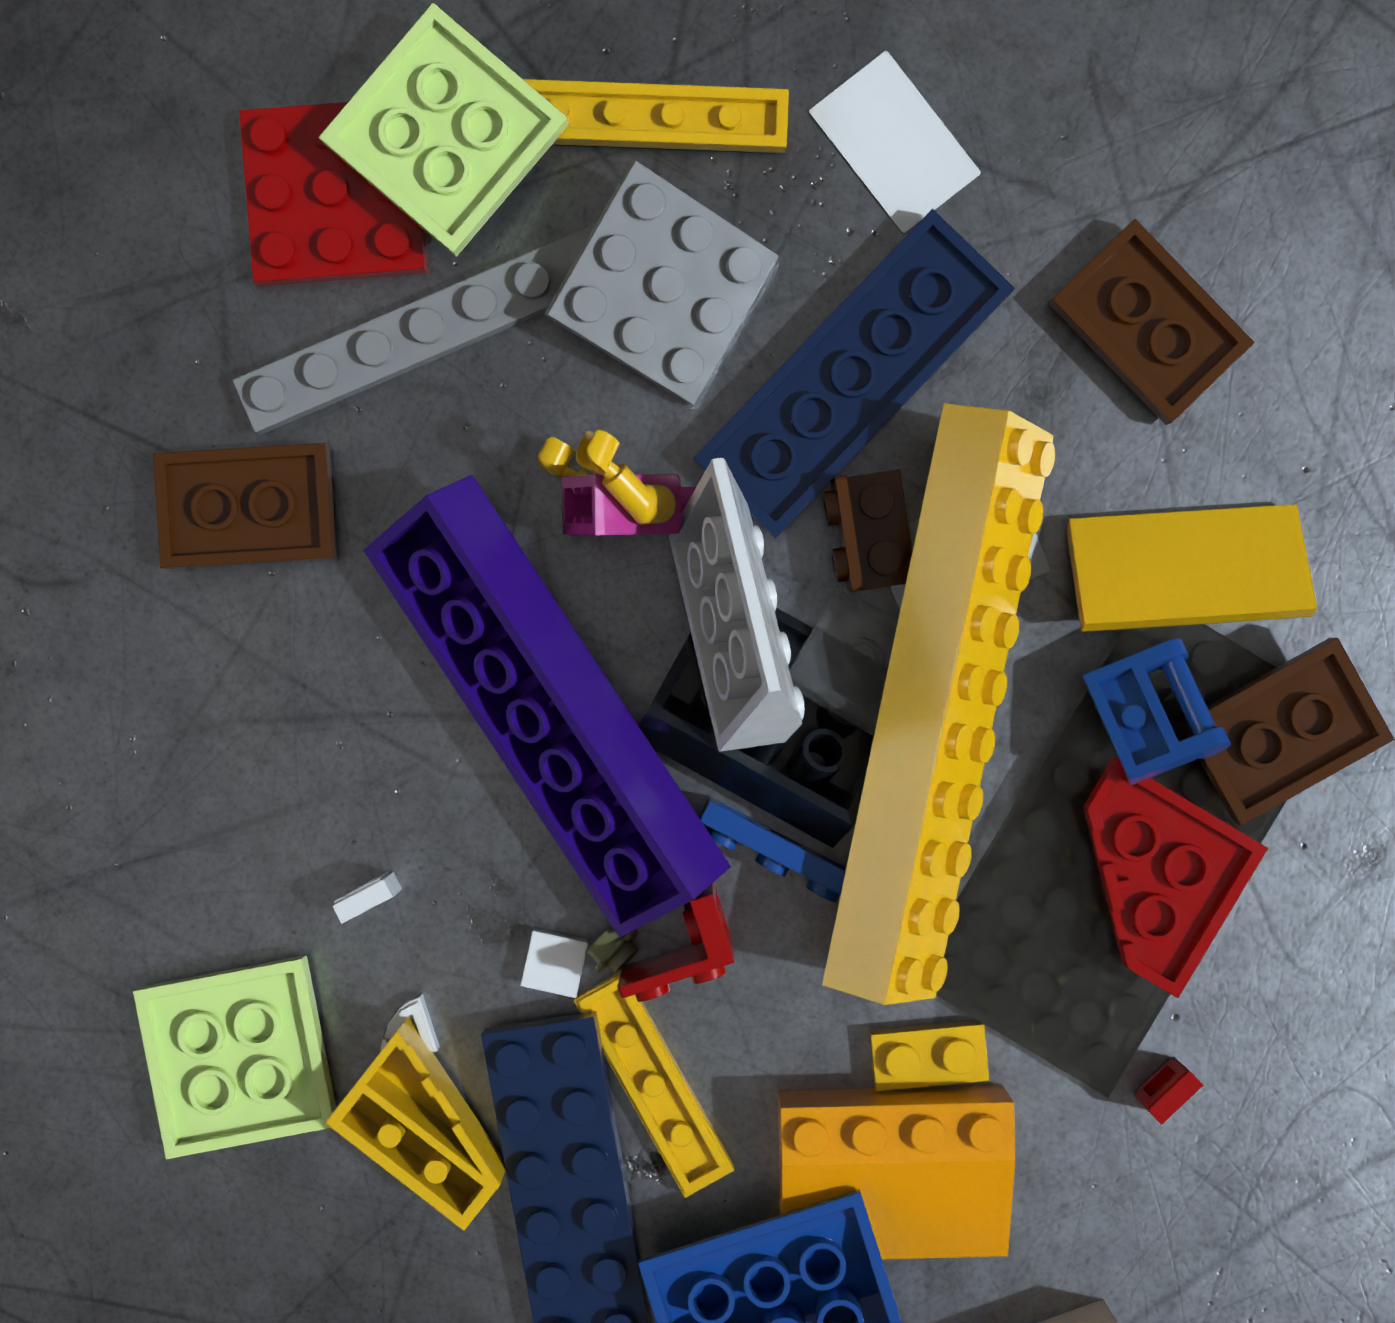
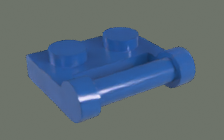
[1083,638,1231,786]

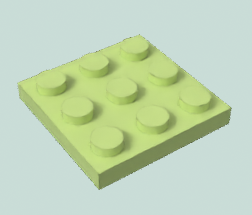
[319,3,569,257]
[133,955,337,1159]

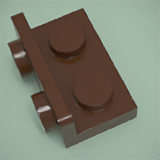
[823,469,913,593]

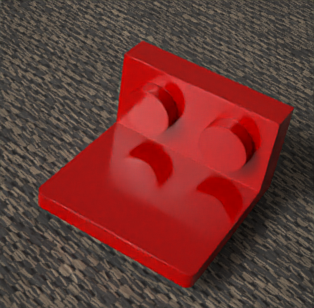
[617,882,735,1002]

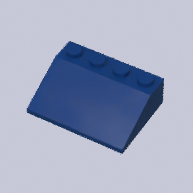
[638,1190,902,1323]

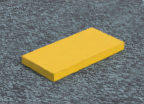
[1066,504,1318,632]

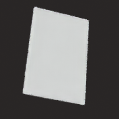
[809,51,981,233]

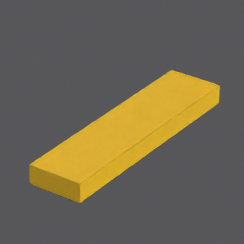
[574,971,734,1198]

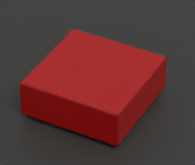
[1133,1057,1204,1125]

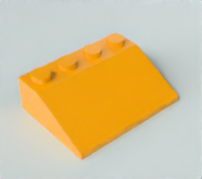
[777,1085,1015,1260]

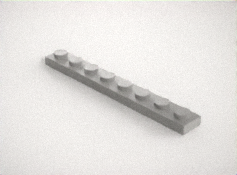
[232,224,595,435]

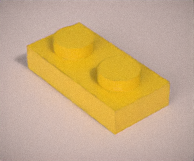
[869,1020,990,1092]

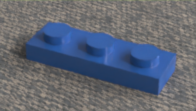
[699,796,846,903]

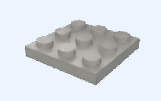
[544,161,779,405]

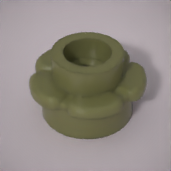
[587,926,639,973]

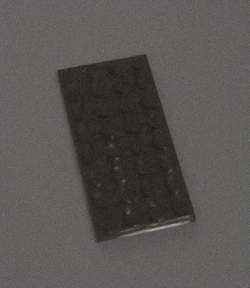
[936,624,1286,1097]

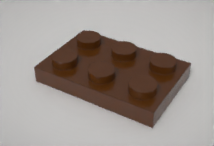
[1048,218,1255,425]
[153,443,337,569]
[1179,638,1395,826]

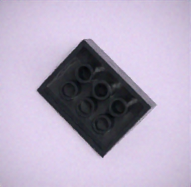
[639,608,888,848]

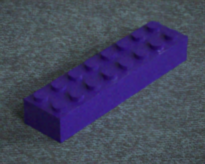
[363,475,731,938]

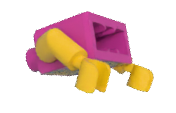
[537,430,696,535]

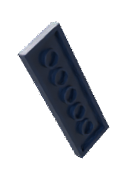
[693,208,1015,539]
[481,1011,652,1323]

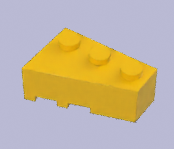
[325,1017,506,1231]

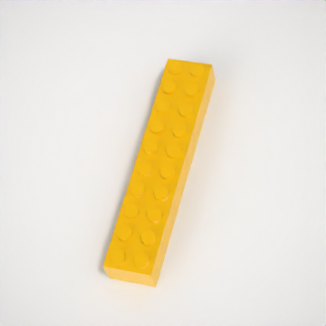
[822,403,1055,1005]

